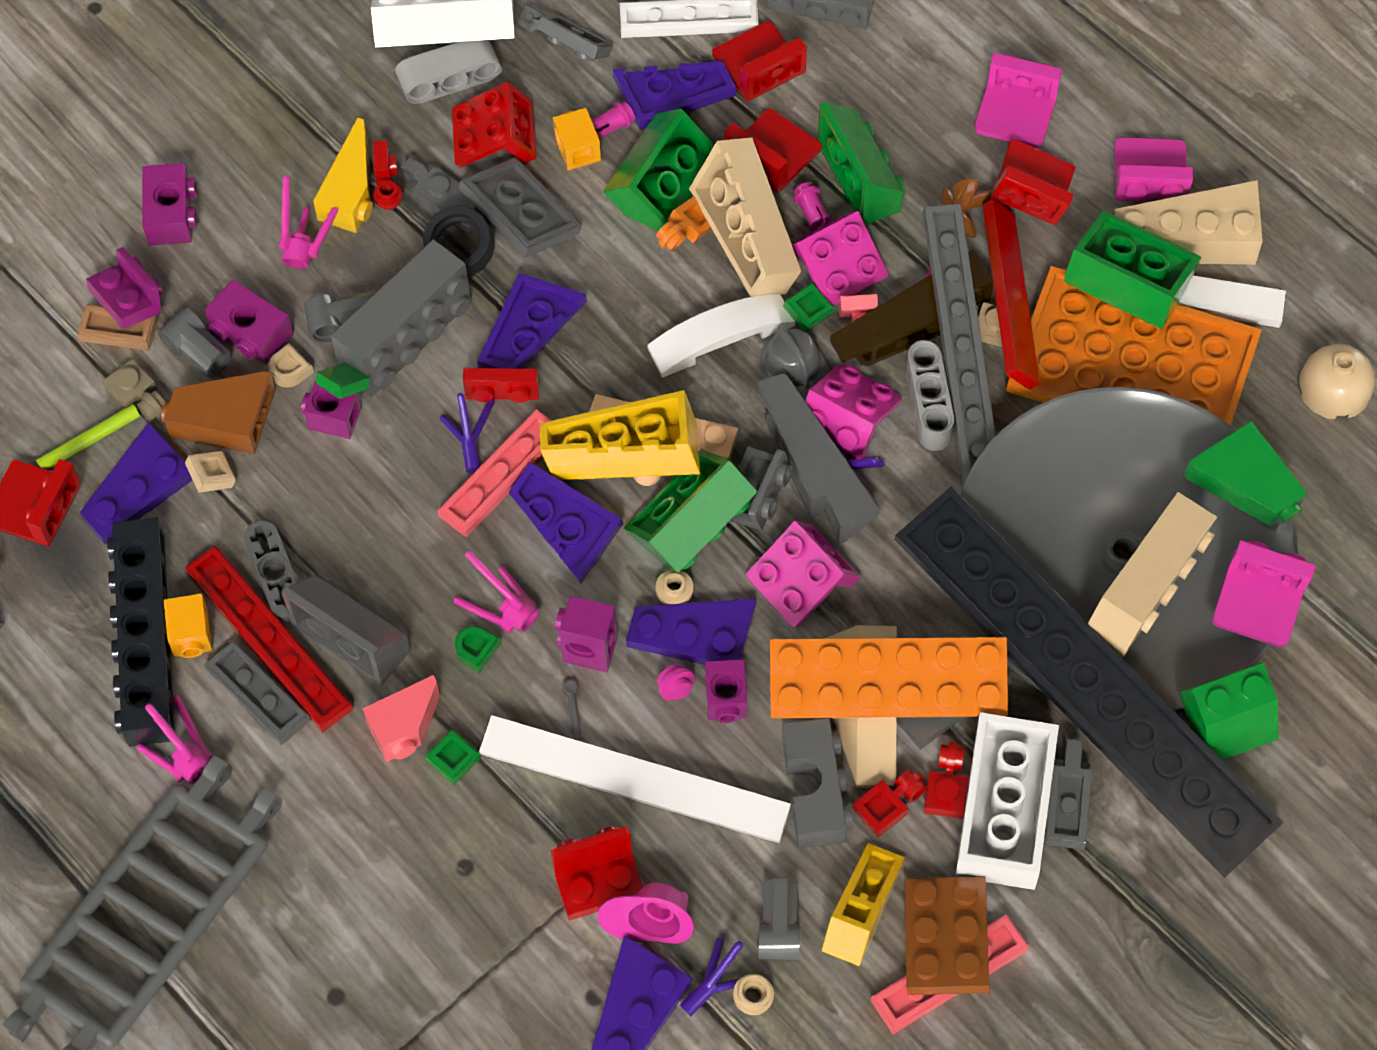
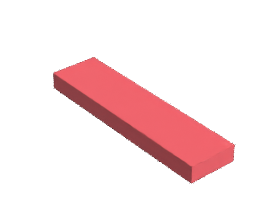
[437,409,552,538]
[871,914,1029,1035]

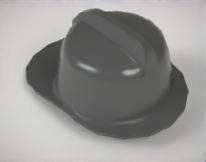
[761,326,831,401]

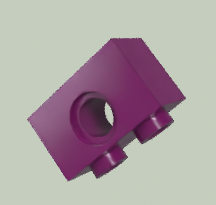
[142,163,197,246]
[205,279,294,365]
[555,596,618,673]

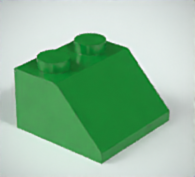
[1178,663,1279,760]

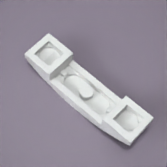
[647,294,795,378]

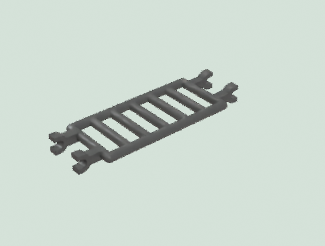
[3,755,281,1050]

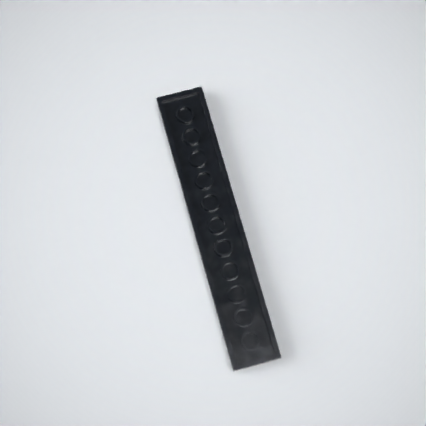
[894,486,1283,878]

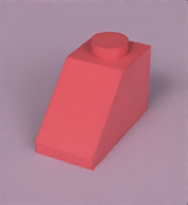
[363,675,440,762]

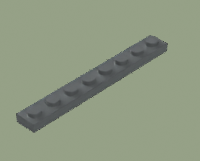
[923,204,996,486]

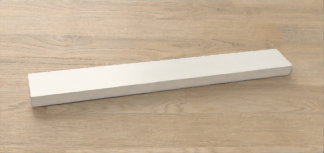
[479,715,791,844]

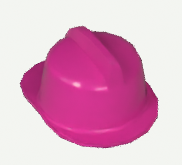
[597,882,694,944]

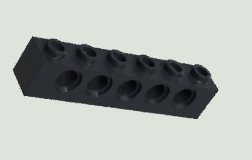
[107,517,175,747]

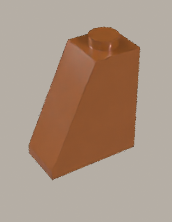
[161,371,276,454]

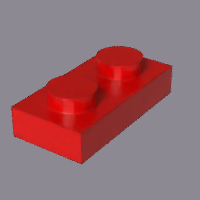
[463,368,540,403]

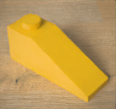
[313,118,373,233]
[822,843,905,966]

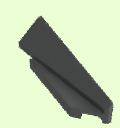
[757,374,880,544]

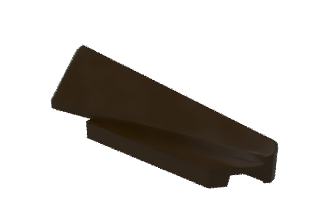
[830,250,993,366]

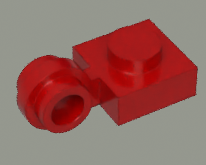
[373,140,402,210]
[924,741,969,819]
[852,769,928,838]

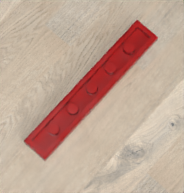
[983,198,1040,390]
[184,546,353,733]

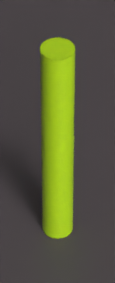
[36,404,140,470]

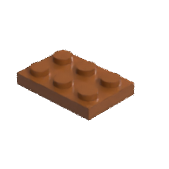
[905,876,990,995]

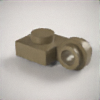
[103,359,165,422]

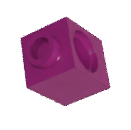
[301,380,362,439]
[705,660,747,723]

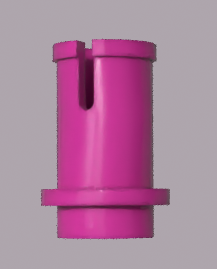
[591,101,635,140]
[793,182,831,230]

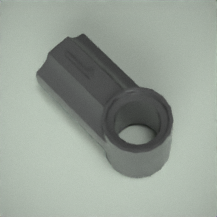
[304,291,374,343]
[157,308,231,377]
[758,878,800,961]

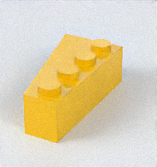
[540,390,700,480]

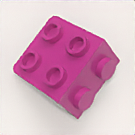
[975,53,1063,148]
[1114,138,1193,202]
[805,365,902,459]
[1212,540,1316,648]

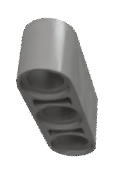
[395,40,502,104]
[906,340,954,451]

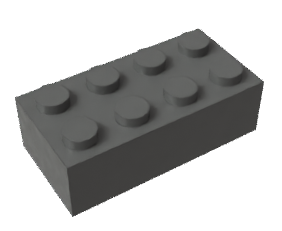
[331,239,471,398]

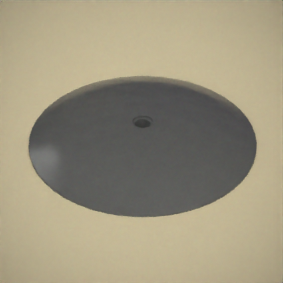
[960,387,1298,711]

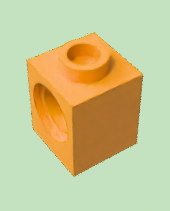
[553,108,601,171]
[164,594,213,658]

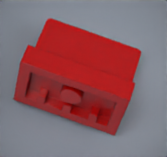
[712,21,807,102]
[452,82,537,168]
[724,108,822,194]
[990,139,1076,225]
[0,459,82,547]
[550,826,643,921]

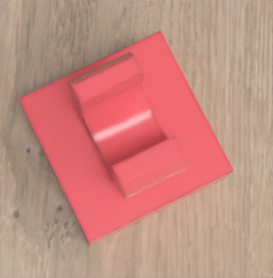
[838,294,878,323]

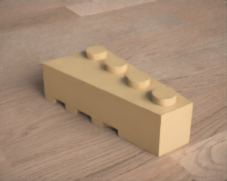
[689,138,801,297]
[1114,180,1263,265]
[1088,492,1217,659]

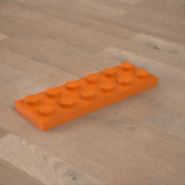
[770,637,1008,718]

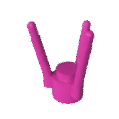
[278,175,338,269]
[453,551,540,634]
[137,695,213,783]

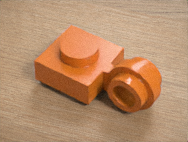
[656,196,712,252]

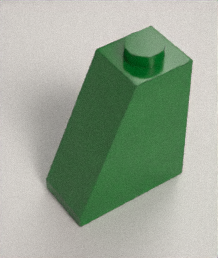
[1184,421,1308,526]

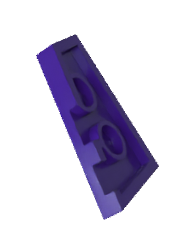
[613,61,736,130]
[477,273,587,369]
[80,422,192,544]
[509,462,624,584]
[626,598,757,665]
[592,936,692,1050]

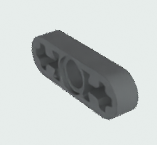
[244,521,298,622]

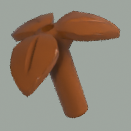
[942,179,999,238]

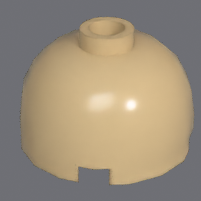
[1299,344,1375,419]

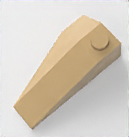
[824,625,897,789]

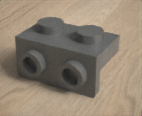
[730,447,792,531]

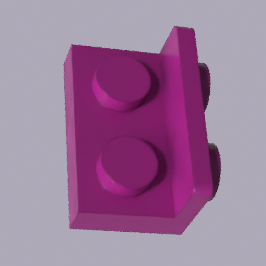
[86,247,163,330]

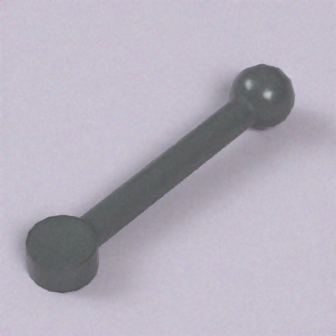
[563,680,583,742]

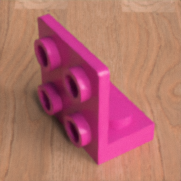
[791,211,888,306]
[746,521,861,627]

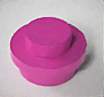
[657,664,695,701]

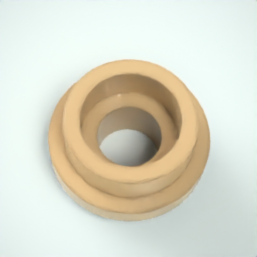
[655,570,693,605]
[733,974,774,1015]

